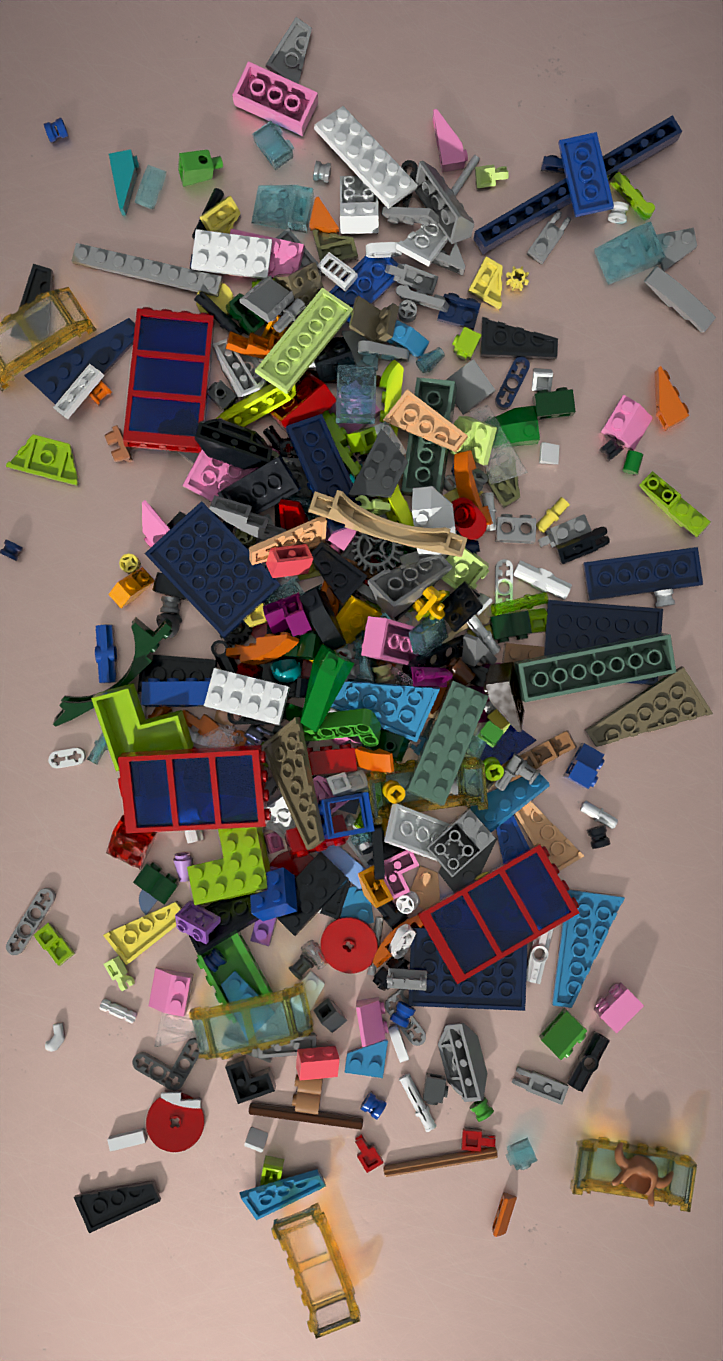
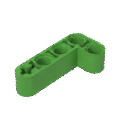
[302,708,381,747]

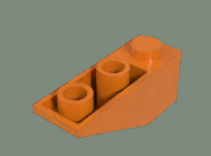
[655,366,689,431]

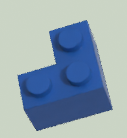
[563,743,605,789]
[250,867,297,921]

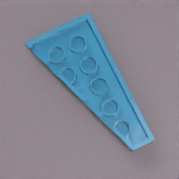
[331,681,440,742]

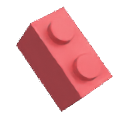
[266,544,313,578]
[296,1046,340,1080]

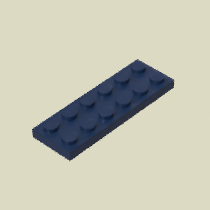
[285,414,362,534]
[583,547,703,601]

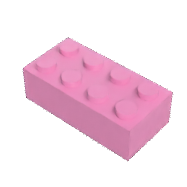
[232,61,318,136]
[361,616,431,667]

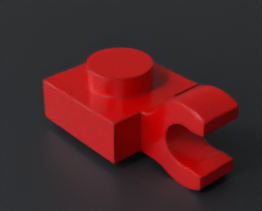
[462,1128,496,1151]
[355,1134,384,1173]

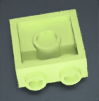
[450,416,497,465]
[441,548,489,589]

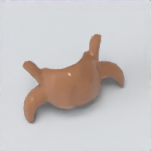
[611,1142,674,1207]

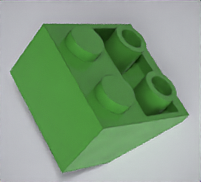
[539,1007,587,1060]

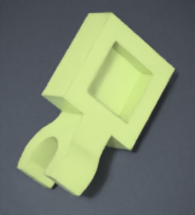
[475,164,509,189]
[355,495,391,516]
[103,956,135,991]

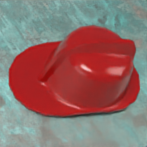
[452,497,487,540]

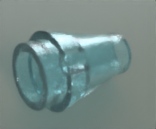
[416,347,445,373]

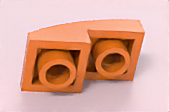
[355,746,394,773]

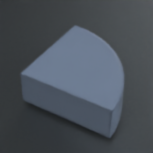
[139,890,158,915]

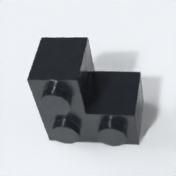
[225,1055,276,1104]

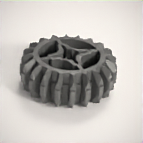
[351,533,404,574]

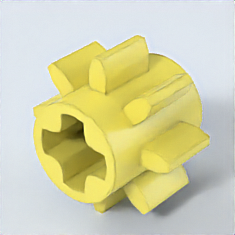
[506,266,529,291]

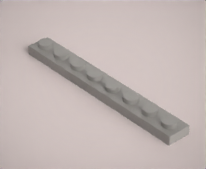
[72,243,223,297]

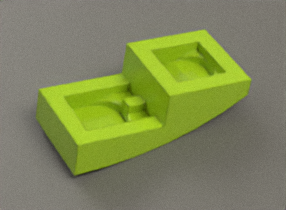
[33,923,75,966]

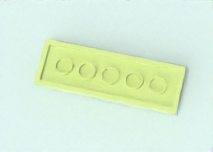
[255,288,353,394]

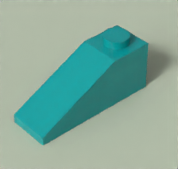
[109,149,139,216]

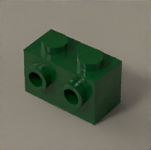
[533,387,576,420]
[362,729,410,764]

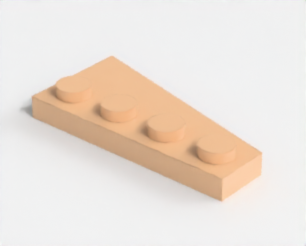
[383,389,468,452]
[249,516,327,565]
[515,801,584,871]

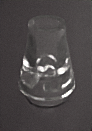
[301,940,327,970]

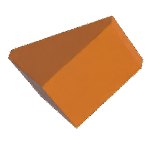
[309,197,339,235]

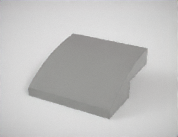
[446,359,495,415]

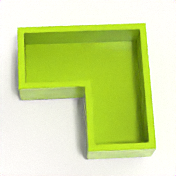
[91,683,194,771]
[187,811,271,905]

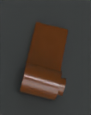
[430,657,475,714]

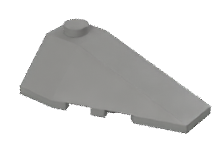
[368,554,453,619]

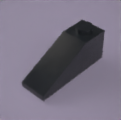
[299,588,347,650]

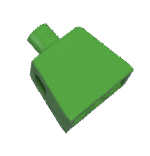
[178,150,223,187]

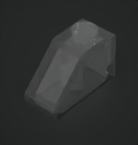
[194,724,240,748]

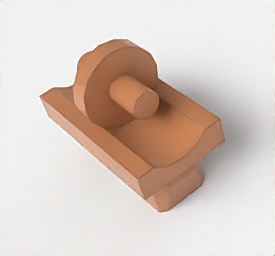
[104,425,137,462]

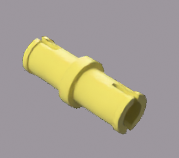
[536,497,570,533]

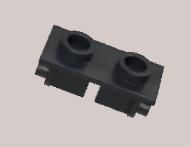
[372,956,410,991]

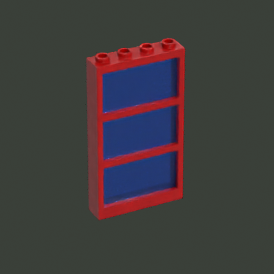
[123,307,214,453]
[118,745,271,833]
[417,844,579,984]

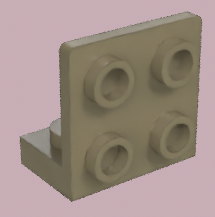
[274,262,324,313]
[349,296,399,344]

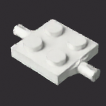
[257,794,296,839]

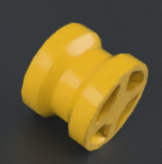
[382,780,405,804]

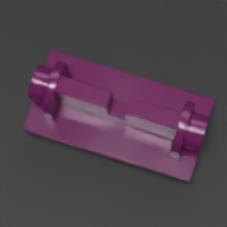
[411,667,453,687]

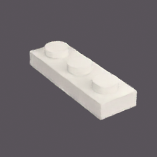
[53,364,105,419]

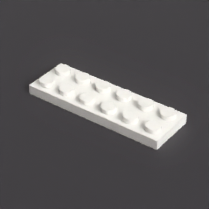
[314,106,418,209]

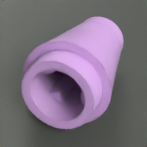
[173,852,192,882]

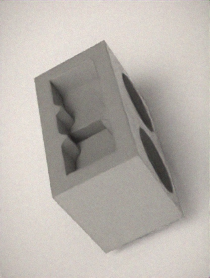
[495,514,536,544]

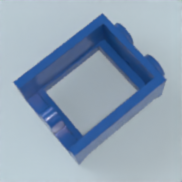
[318,792,375,839]

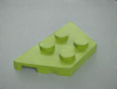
[6,434,79,486]

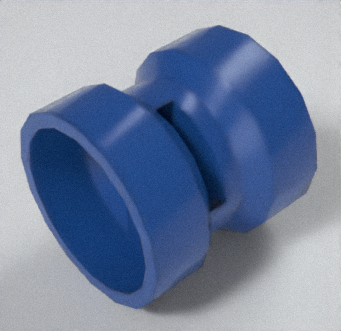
[44,118,68,142]
[390,1001,416,1028]
[360,1092,387,1120]

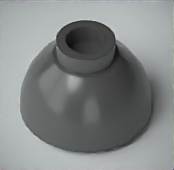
[156,613,182,638]

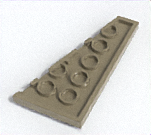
[585,666,713,747]
[262,717,325,850]

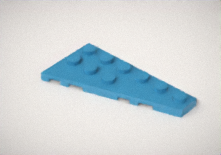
[552,890,625,1008]

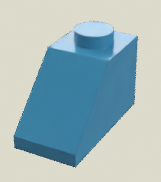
[387,320,429,359]

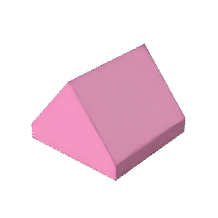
[264,832,284,854]

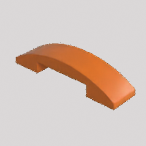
[454,450,493,525]
[373,912,436,968]

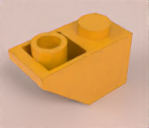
[108,567,155,608]

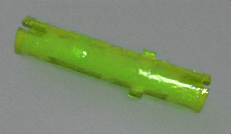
[491,592,548,616]

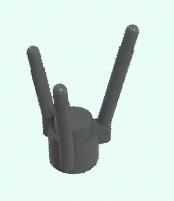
[244,724,276,763]

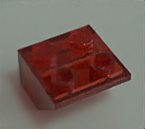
[106,815,157,870]

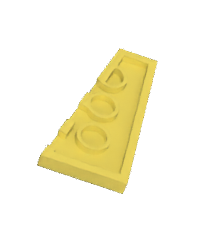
[103,901,182,965]

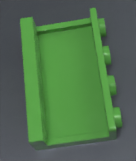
[196,931,276,1023]

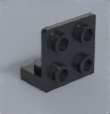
[313,337,357,383]
[441,581,483,632]

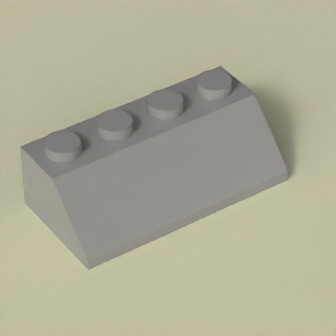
[415,161,474,244]

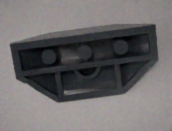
[194,418,273,470]

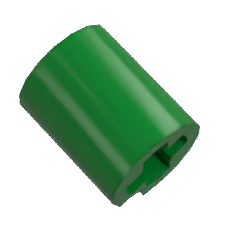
[622,450,643,475]

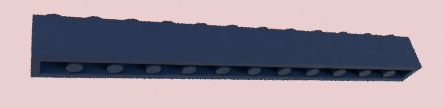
[473,115,682,255]

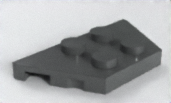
[348,429,408,498]
[438,837,497,906]

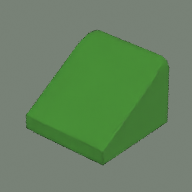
[480,721,504,746]

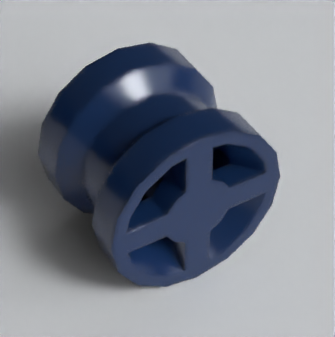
[0,539,23,561]
[203,947,227,972]

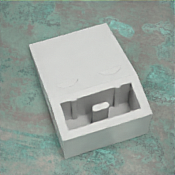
[340,176,379,234]

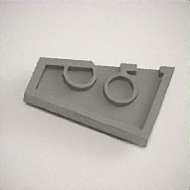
[265,17,312,83]

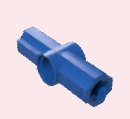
[95,625,117,683]

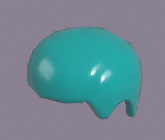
[271,659,302,683]

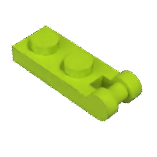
[610,172,655,220]

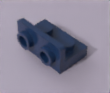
[437,293,481,331]

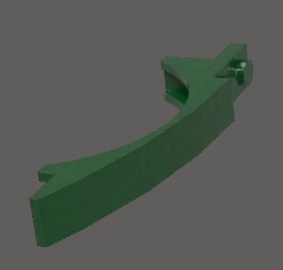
[53,617,173,727]

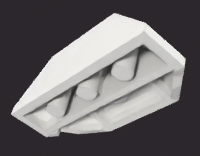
[212,339,267,397]
[412,486,456,559]

